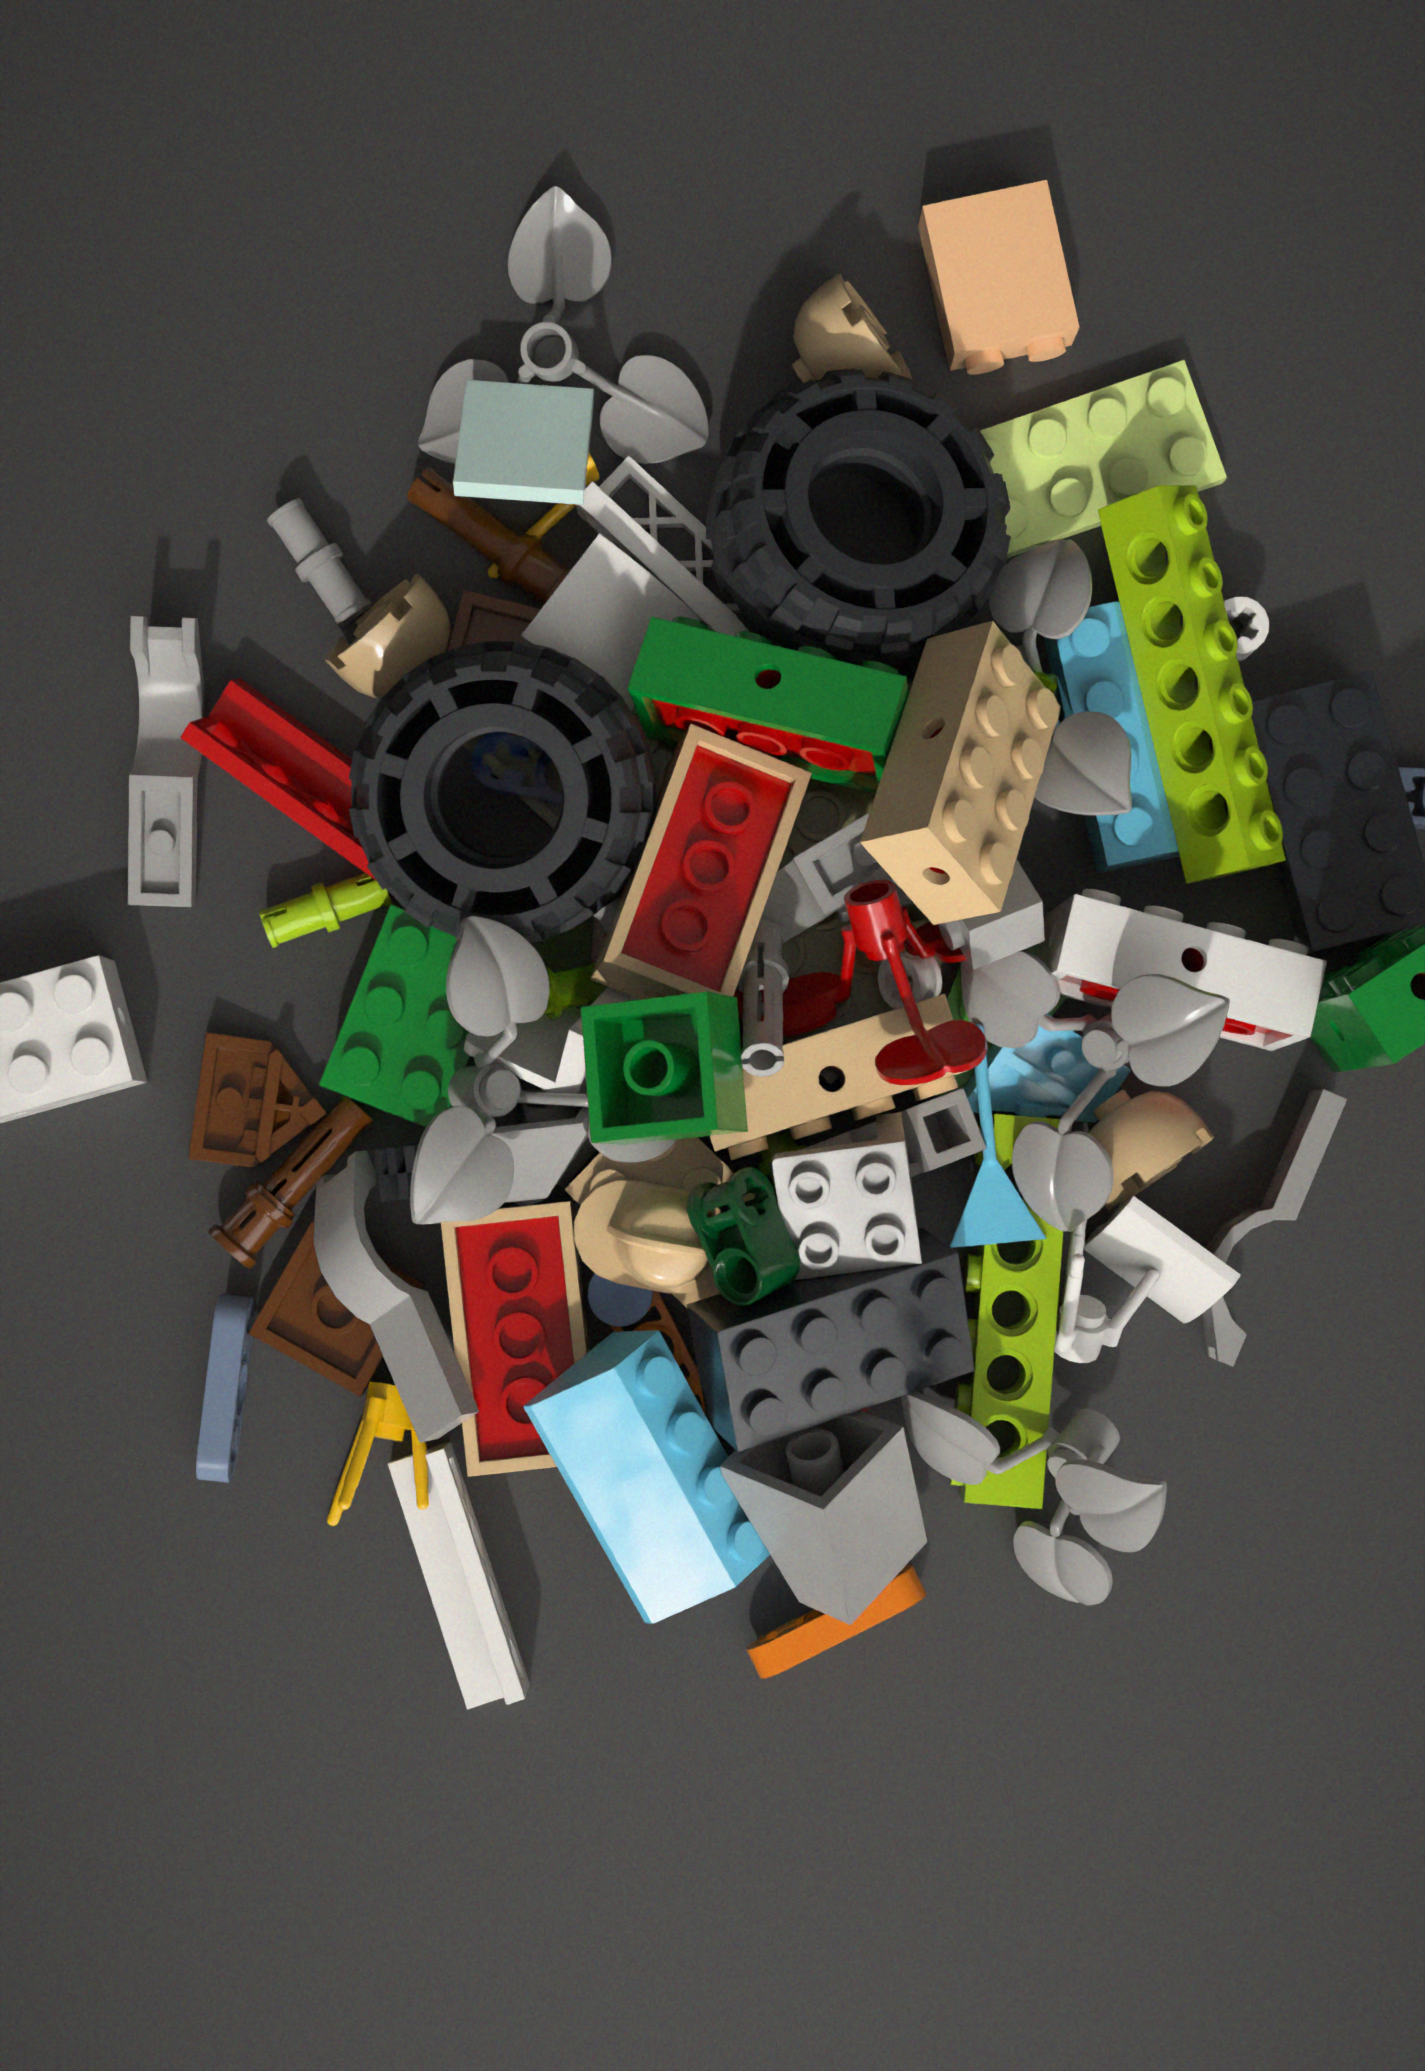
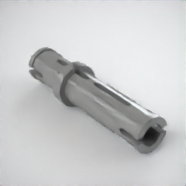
[738,920,789,1077]

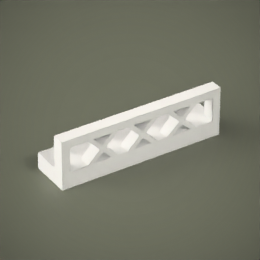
[576,456,780,647]
[388,1441,530,1710]

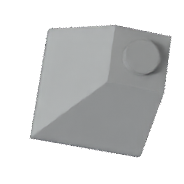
[491,1077,589,1206]

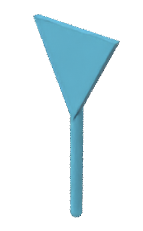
[950,1024,1046,1248]

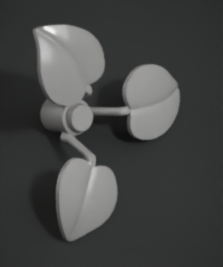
[418,186,709,464]
[907,539,1132,816]
[410,916,677,1224]
[961,949,1230,1232]
[901,1391,1167,1606]

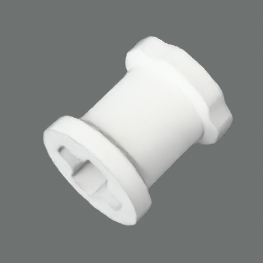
[1224,597,1269,662]

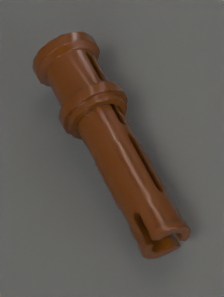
[407,467,573,606]
[208,1095,374,1269]

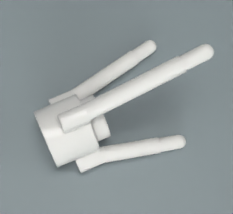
[1054,1220,1159,1363]

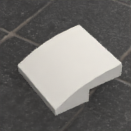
[521,533,701,712]
[1084,1196,1241,1323]

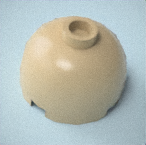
[792,273,912,383]
[325,573,452,698]
[1088,1090,1214,1211]

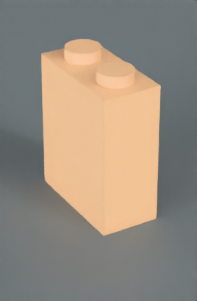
[918,180,1080,375]

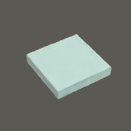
[453,380,594,505]

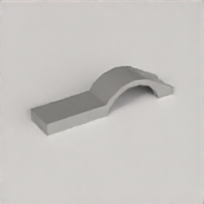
[128,616,205,907]
[760,813,891,944]
[1202,1089,1347,1367]
[314,1150,479,1443]

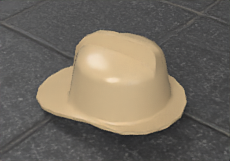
[574,1180,721,1294]

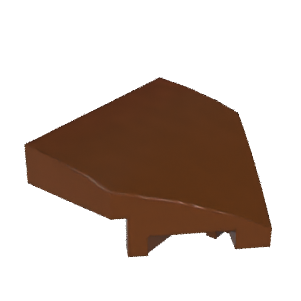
[187,1033,326,1167]

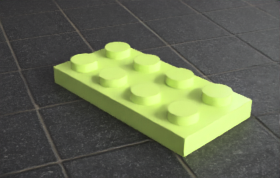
[980,360,1227,559]

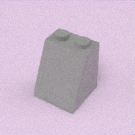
[720,1410,927,1625]

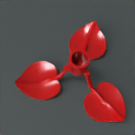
[733,880,987,1085]

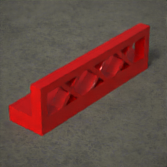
[180,678,376,880]

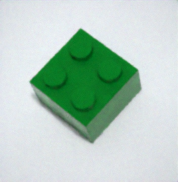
[581,991,748,1145]

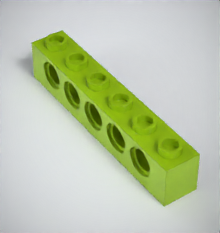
[1097,485,1286,884]
[949,1114,1063,1509]

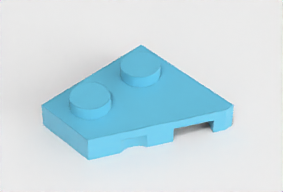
[964,1014,1131,1123]

